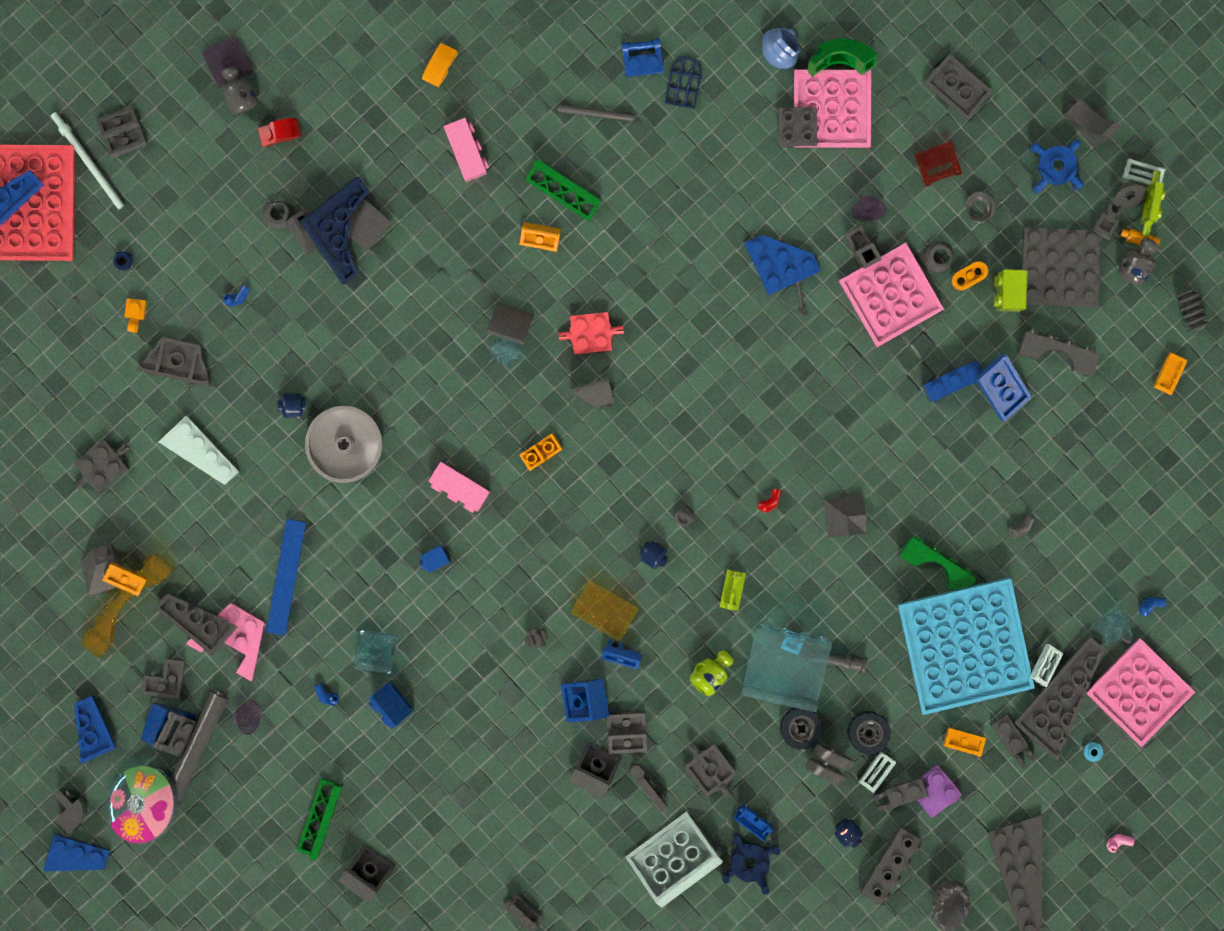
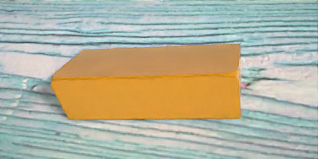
[519,222,561,252]

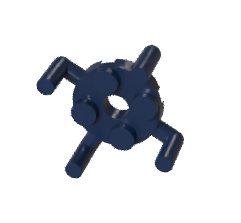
[722,833,781,895]

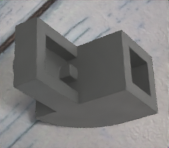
[844,225,882,269]
[54,788,87,834]

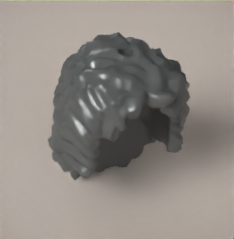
[932,880,971,931]

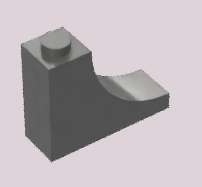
[1063,99,1121,148]

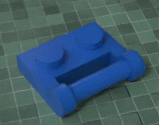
[621,38,664,77]

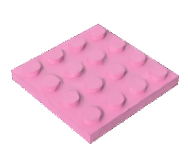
[793,70,871,148]
[839,243,944,348]
[1086,638,1195,747]

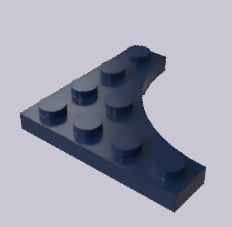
[300,177,369,284]

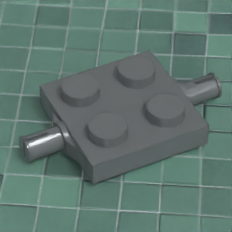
[73,439,130,493]
[684,742,737,799]

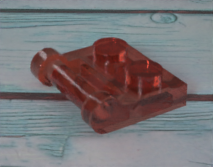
[914,141,962,187]

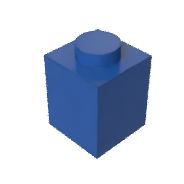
[419,545,451,573]

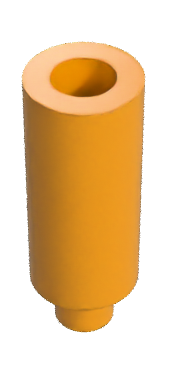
[1120,228,1160,246]

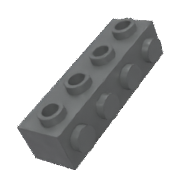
[859,825,921,906]

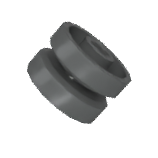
[805,743,855,786]

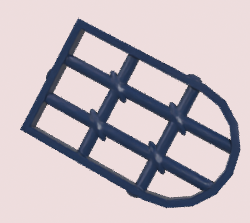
[665,57,702,109]

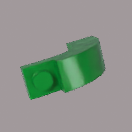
[808,38,878,77]

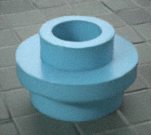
[1083,742,1103,762]

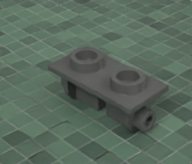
[503,893,544,931]

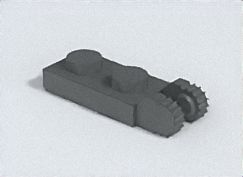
[990,714,1036,768]
[631,764,668,812]
[872,777,929,811]

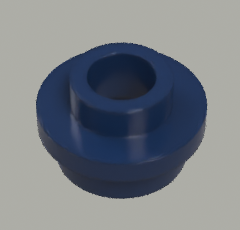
[113,251,133,270]

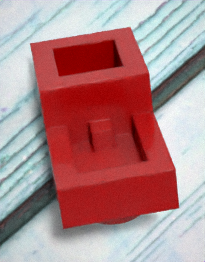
[258,118,302,147]

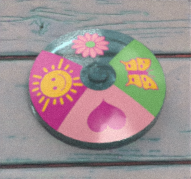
[106,766,178,844]

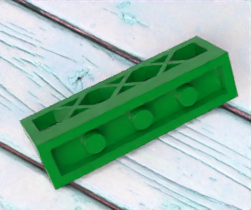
[525,159,601,222]
[296,778,343,861]

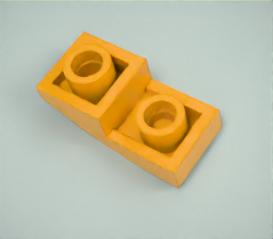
[422,43,458,87]
[519,433,564,471]

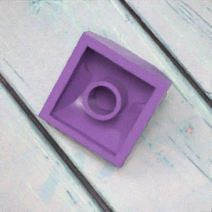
[917,764,962,818]

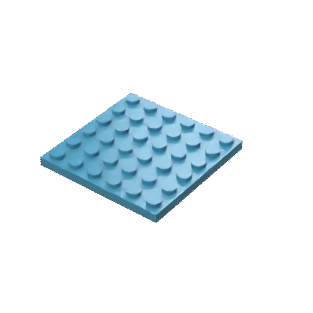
[897,577,1035,715]

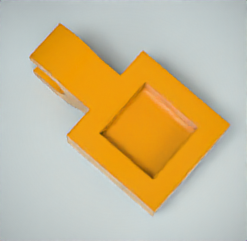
[124,298,147,333]

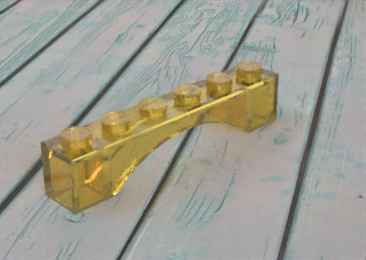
[80,554,175,658]

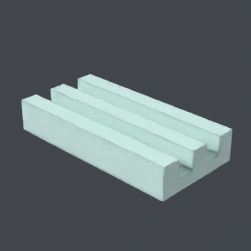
[1122,159,1166,185]
[1029,644,1063,687]
[858,751,896,793]

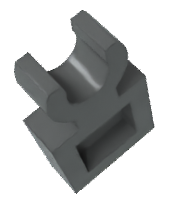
[1092,203,1122,240]

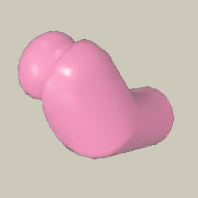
[1106,834,1135,853]

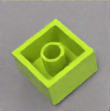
[993,270,1027,312]

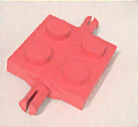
[558,312,624,354]

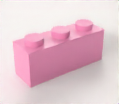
[444,118,489,182]
[428,462,490,513]

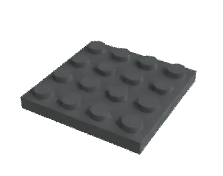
[1022,227,1101,308]

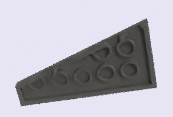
[1013,637,1105,761]
[987,814,1043,931]

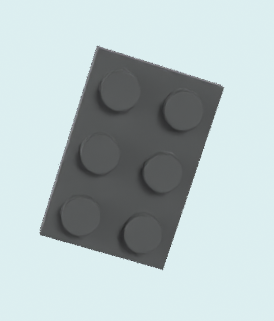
[924,54,993,122]

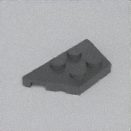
[137,337,210,387]

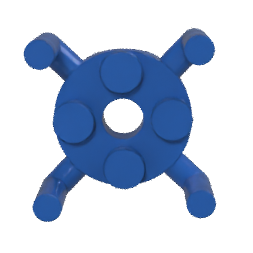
[1029,140,1084,194]

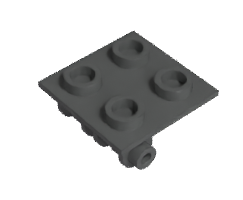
[778,107,817,148]

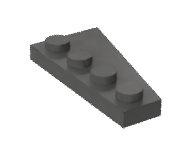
[155,593,238,657]

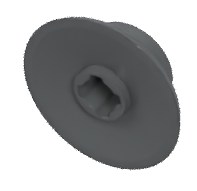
[1114,182,1148,208]

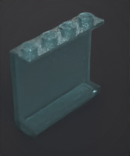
[741,624,832,712]

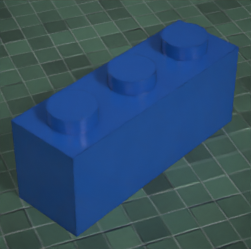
[922,360,982,402]

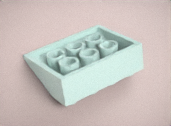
[625,811,723,908]

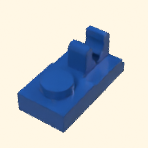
[601,639,642,670]

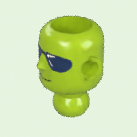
[690,650,734,696]

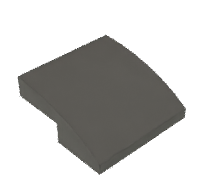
[97,106,148,159]
[349,199,393,252]
[487,302,534,345]
[607,711,647,754]

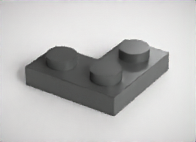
[141,658,186,699]

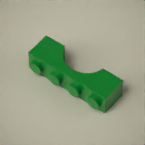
[898,536,977,591]

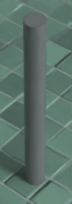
[558,104,634,122]

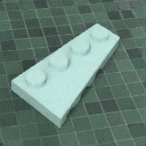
[159,416,240,485]

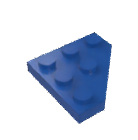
[744,235,821,295]

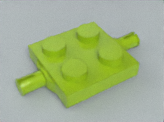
[1141,170,1166,237]

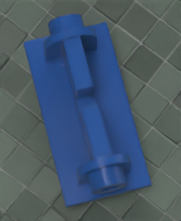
[733,804,774,842]

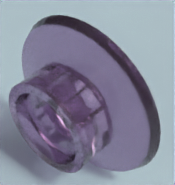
[852,196,886,221]
[234,700,261,735]

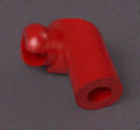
[758,488,781,513]

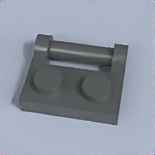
[152,710,197,757]

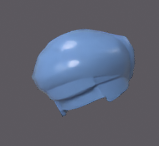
[762,28,801,69]

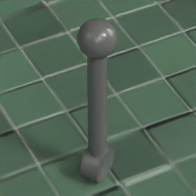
[796,281,807,316]

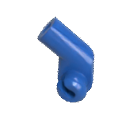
[223,285,251,307]
[1139,597,1166,616]

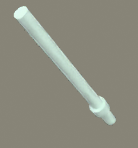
[51,112,125,210]

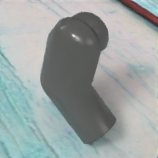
[1008,516,1035,538]

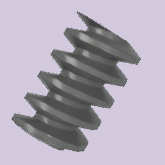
[1175,290,1210,332]

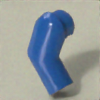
[314,683,340,706]

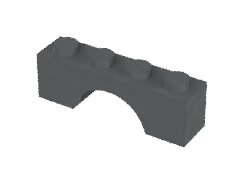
[1016,329,1100,377]

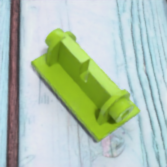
[719,569,746,611]

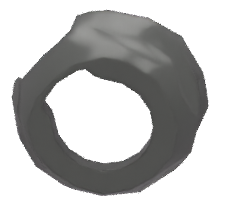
[965,192,995,223]
[263,201,295,230]
[924,241,954,273]

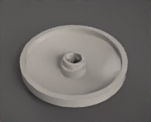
[305,406,383,483]

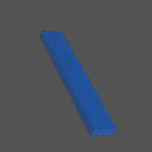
[266,519,307,636]

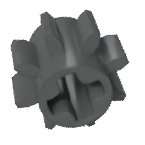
[524,627,548,650]

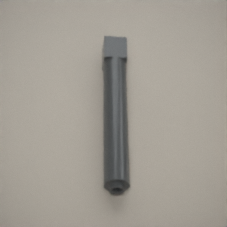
[168,689,229,826]

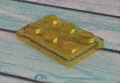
[570,580,639,642]

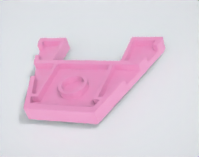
[187,603,265,681]

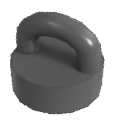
[675,506,695,527]

